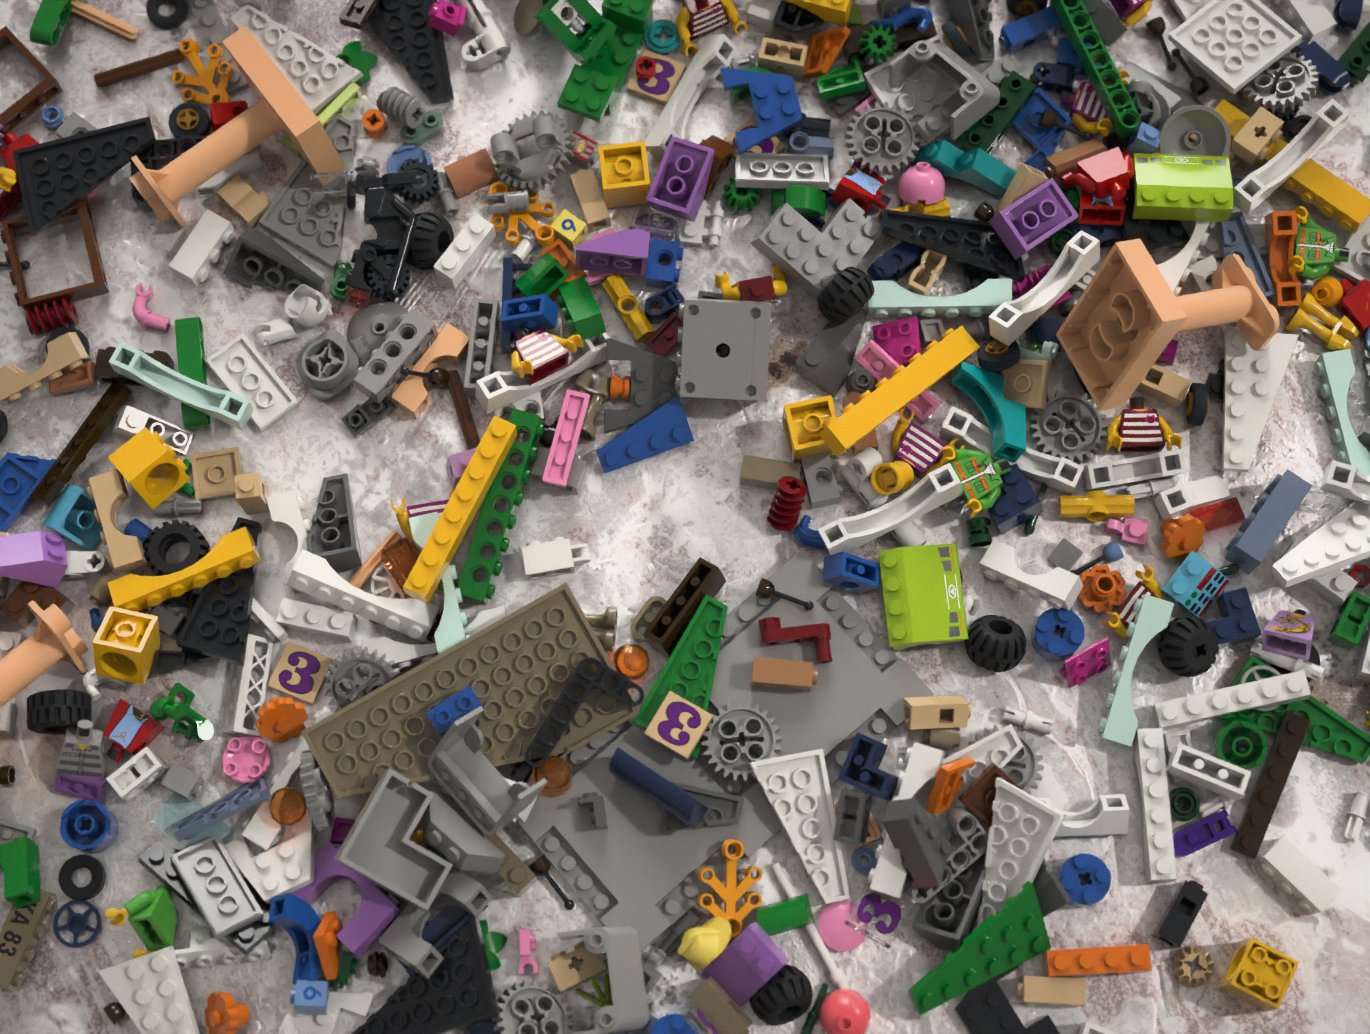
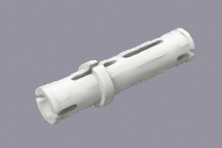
[1250,642,1327,683]

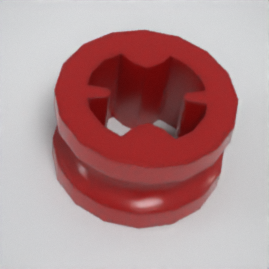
[635,56,656,80]
[1348,564,1370,588]

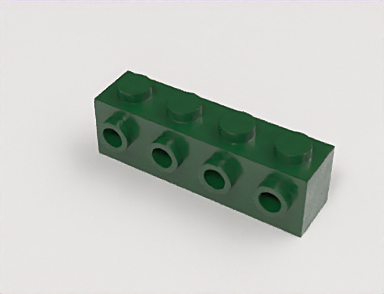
[1338,21,1370,88]
[958,71,1036,154]

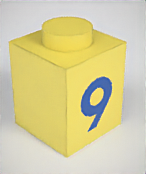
[550,209,588,250]

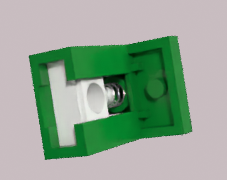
[535,0,618,65]

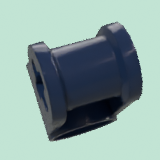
[1029,62,1075,94]
[644,283,684,324]

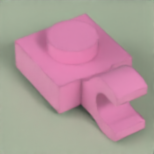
[1104,517,1149,547]
[519,929,539,975]

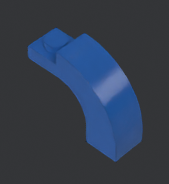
[268,893,321,985]

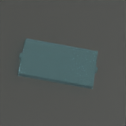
[151,793,235,848]

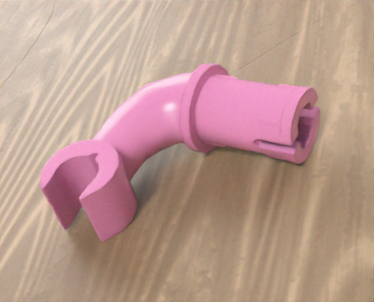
[132,282,171,332]

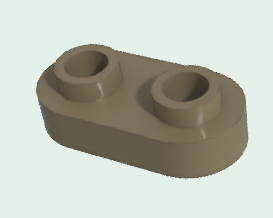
[630,596,667,642]

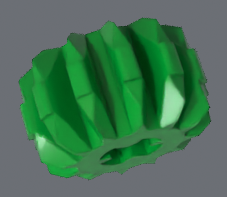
[858,24,898,64]
[722,177,762,215]

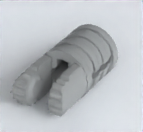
[486,190,530,215]

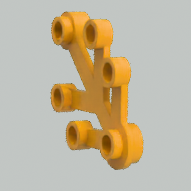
[171,38,234,108]
[488,182,555,246]
[697,839,762,939]

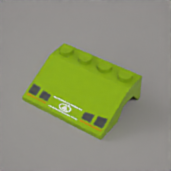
[1133,153,1233,222]
[878,543,969,651]

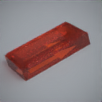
[1190,497,1245,533]

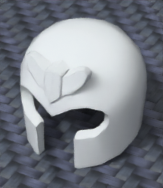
[284,284,333,327]

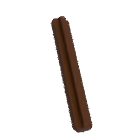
[94,49,183,87]
[447,370,480,450]

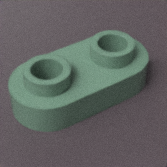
[400,111,444,146]

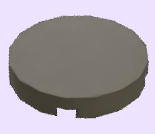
[514,0,548,37]

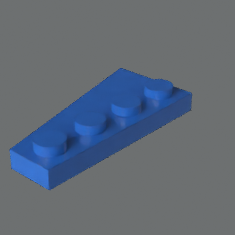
[596,395,694,473]

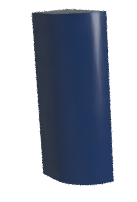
[609,748,709,830]

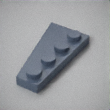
[1218,211,1276,299]
[172,777,272,841]

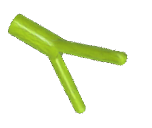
[576,973,613,1007]

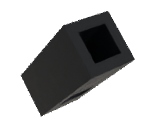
[1153,880,1209,949]

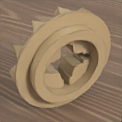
[1173,946,1214,987]

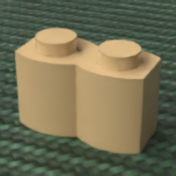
[216,174,270,227]
[907,249,947,296]

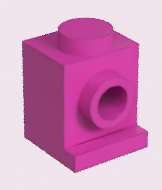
[429,0,467,37]

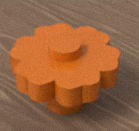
[1160,514,1206,562]
[1077,565,1126,615]
[256,697,308,743]
[205,991,250,1034]

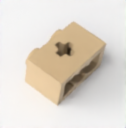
[758,37,808,79]
[1229,106,1284,166]
[548,941,608,993]

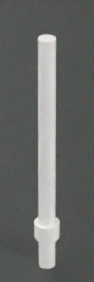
[770,862,849,990]

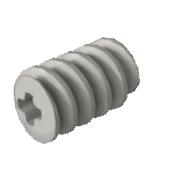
[376,86,426,129]

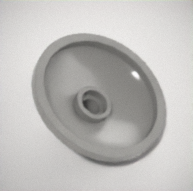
[1159,105,1231,156]
[347,301,413,365]

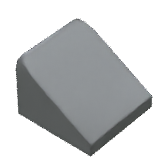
[1047,538,1083,571]

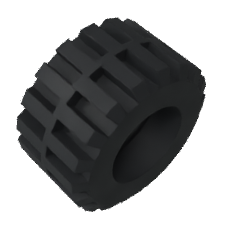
[144,520,210,576]
[27,689,92,734]

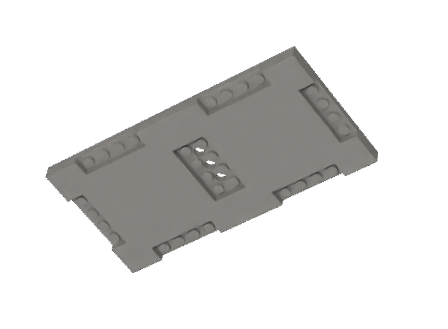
[516,550,934,953]

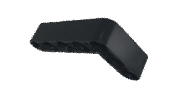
[131,135,209,213]
[525,657,644,767]

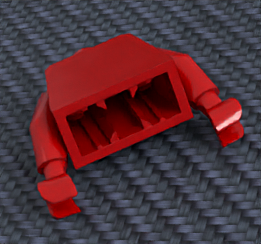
[1060,147,1134,200]

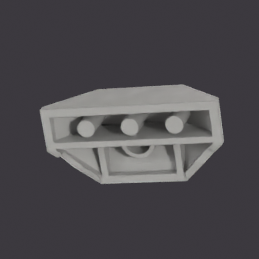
[422,791,506,877]

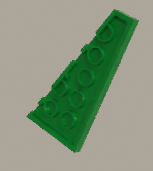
[908,881,1052,1016]

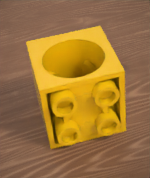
[598,141,650,208]
[782,395,837,463]
[108,427,191,510]
[92,606,161,685]
[1219,937,1299,1012]

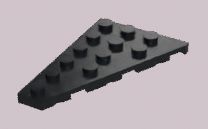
[367,0,454,103]
[12,116,156,236]
[352,917,500,1034]

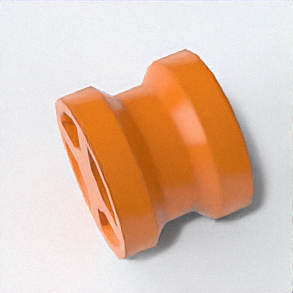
[362,109,387,138]
[610,375,630,400]

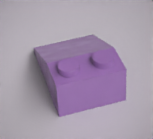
[646,136,715,222]
[989,178,1079,260]
[575,228,650,277]
[0,531,68,588]
[701,922,790,1008]

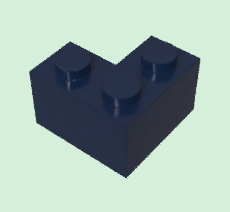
[987,463,1044,535]
[1207,587,1261,649]
[838,732,899,801]

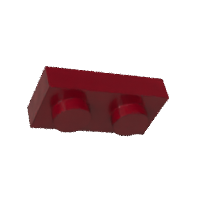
[644,310,683,358]

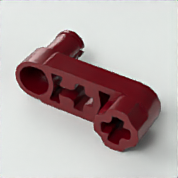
[758,617,833,664]

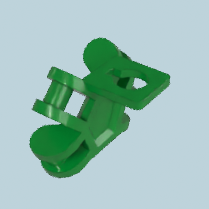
[150,683,214,743]

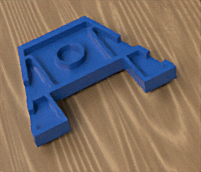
[720,68,803,155]
[1012,88,1072,172]

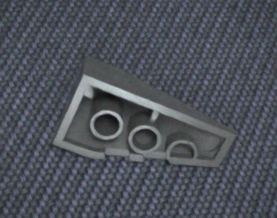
[223,226,325,295]

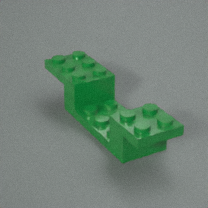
[557,0,655,122]

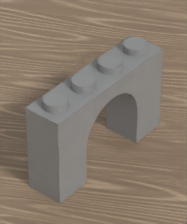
[378,867,493,979]

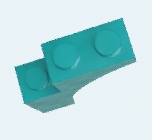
[910,139,1016,199]
[950,361,1026,463]

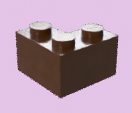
[699,135,736,199]
[0,581,76,629]

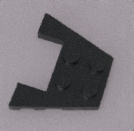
[153,590,217,675]
[954,965,1060,1034]

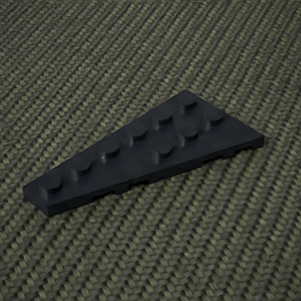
[1102,132,1190,255]
[176,517,262,666]

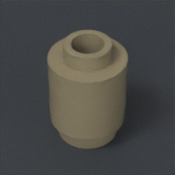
[87,570,118,608]
[923,727,960,750]

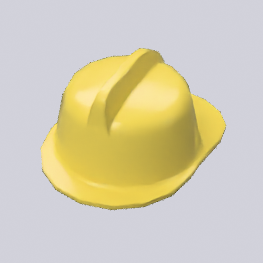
[677,916,732,970]

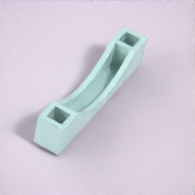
[869,279,1012,318]
[109,341,254,431]
[1314,349,1370,477]
[409,511,470,654]
[1097,594,1174,746]

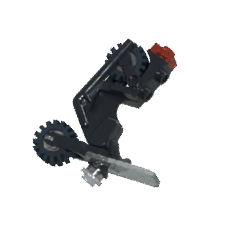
[308,156,439,309]

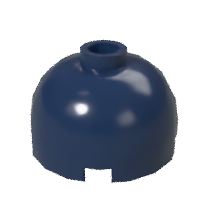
[1031,317,1065,352]

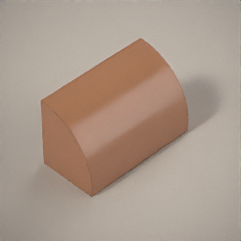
[444,148,499,199]

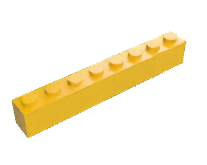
[1214,99,1370,234]
[819,325,980,457]
[403,415,518,604]

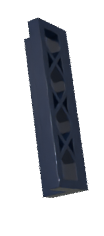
[501,257,533,354]
[397,905,488,976]

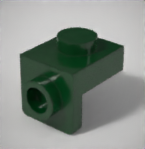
[323,951,359,989]

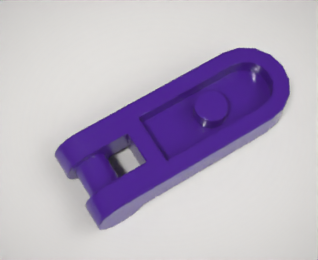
[1173,809,1237,857]

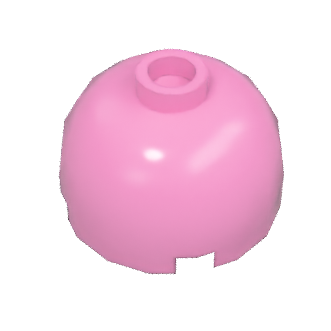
[898,162,945,204]

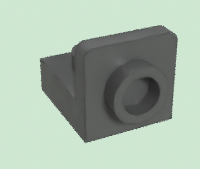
[577,792,608,830]

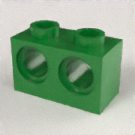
[1327,591,1370,651]

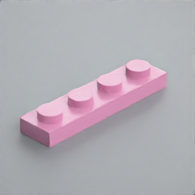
[855,339,941,422]
[542,389,590,488]

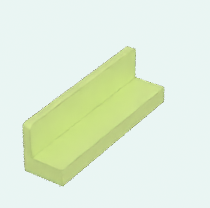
[280,82,362,159]

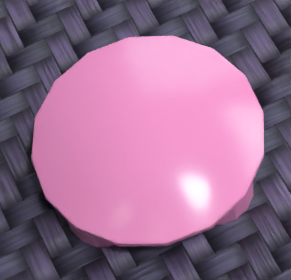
[222,735,271,783]
[818,901,868,951]

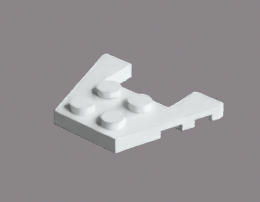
[224,806,315,904]
[278,993,375,1034]

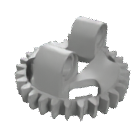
[490,110,575,192]

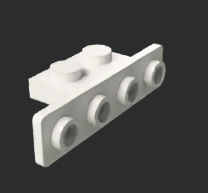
[174,926,271,970]

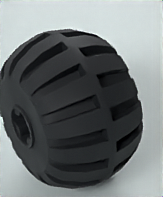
[406,212,454,270]
[817,267,874,324]
[965,615,1026,672]
[1157,616,1219,677]
[750,965,813,1025]

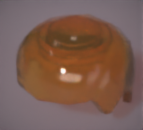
[611,644,650,681]
[534,756,572,798]
[268,786,307,826]

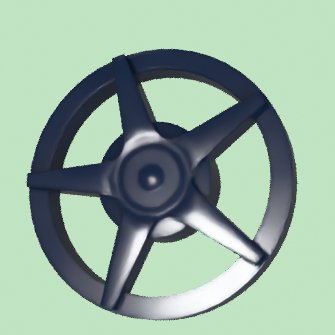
[53,900,102,948]

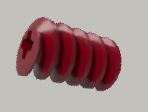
[25,297,79,335]
[767,476,807,531]

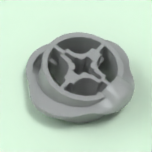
[1114,79,1171,138]
[296,329,359,400]

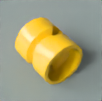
[871,460,914,495]

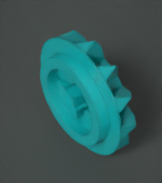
[645,19,681,55]

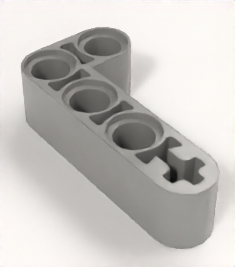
[904,806,988,903]

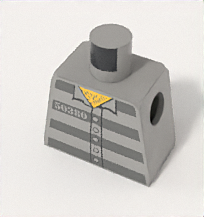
[55,720,107,778]

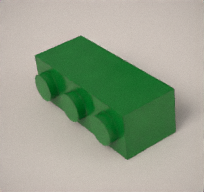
[556,276,606,340]

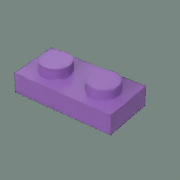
[54,773,107,804]

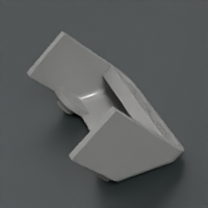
[889,41,1000,140]
[428,706,547,836]
[557,925,649,1034]

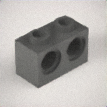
[833,790,873,845]

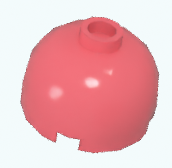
[820,988,871,1034]

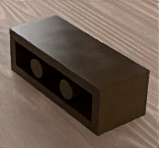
[94,347,174,387]

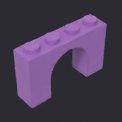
[292,841,402,958]

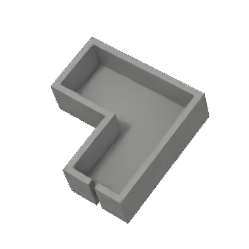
[751,198,882,300]
[333,769,453,911]

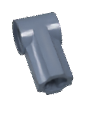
[787,132,834,159]

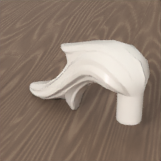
[80,669,127,701]

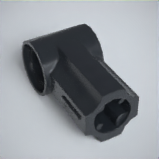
[784,112,831,140]

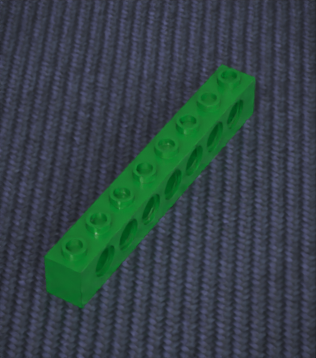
[457,408,545,604]

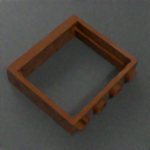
[0,26,63,140]
[0,200,110,313]

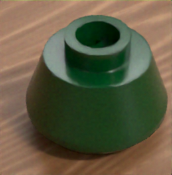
[1169,787,1200,822]

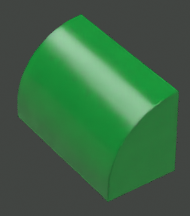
[513,252,570,297]
[757,893,815,937]

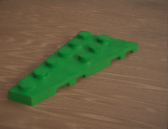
[632,595,728,760]
[1217,655,1370,764]

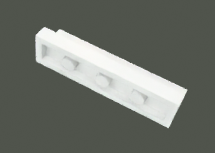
[221,634,273,737]

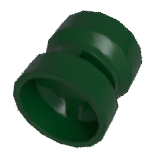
[1048,229,1074,259]
[966,517,993,547]

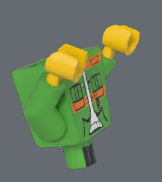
[1287,206,1349,281]
[938,446,1011,518]
[105,885,178,959]

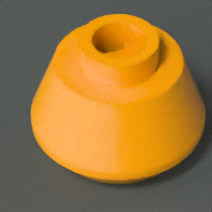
[1311,276,1343,309]

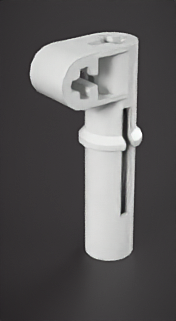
[456,0,510,71]
[840,447,928,547]

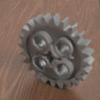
[1241,52,1319,113]
[845,102,921,176]
[1029,389,1108,465]
[323,647,400,712]
[701,700,782,783]
[968,724,1044,795]
[300,750,335,832]
[492,979,575,1034]

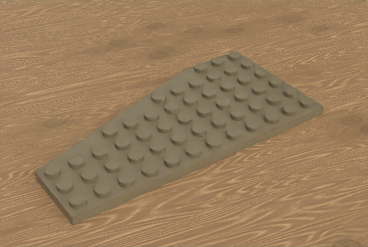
[301,583,640,798]

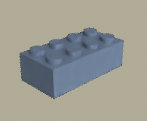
[1225,469,1313,574]

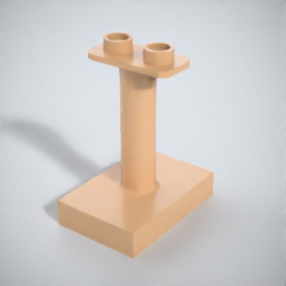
[129,26,346,228]
[1056,239,1279,411]
[0,600,88,708]

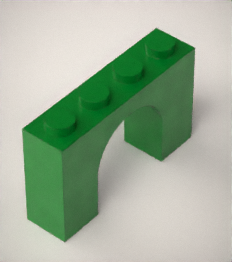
[0,837,41,908]

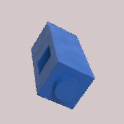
[999,6,1061,56]

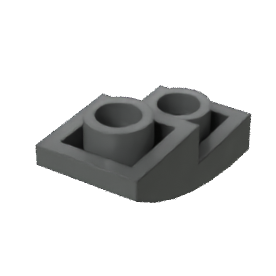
[341,395,396,438]

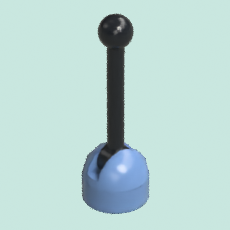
[1069,541,1124,575]

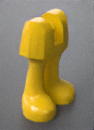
[1284,291,1360,351]

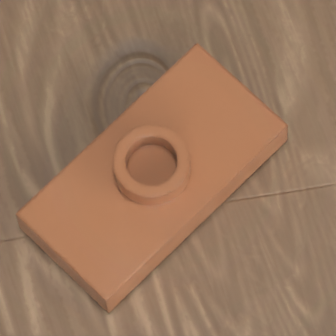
[49,361,97,396]

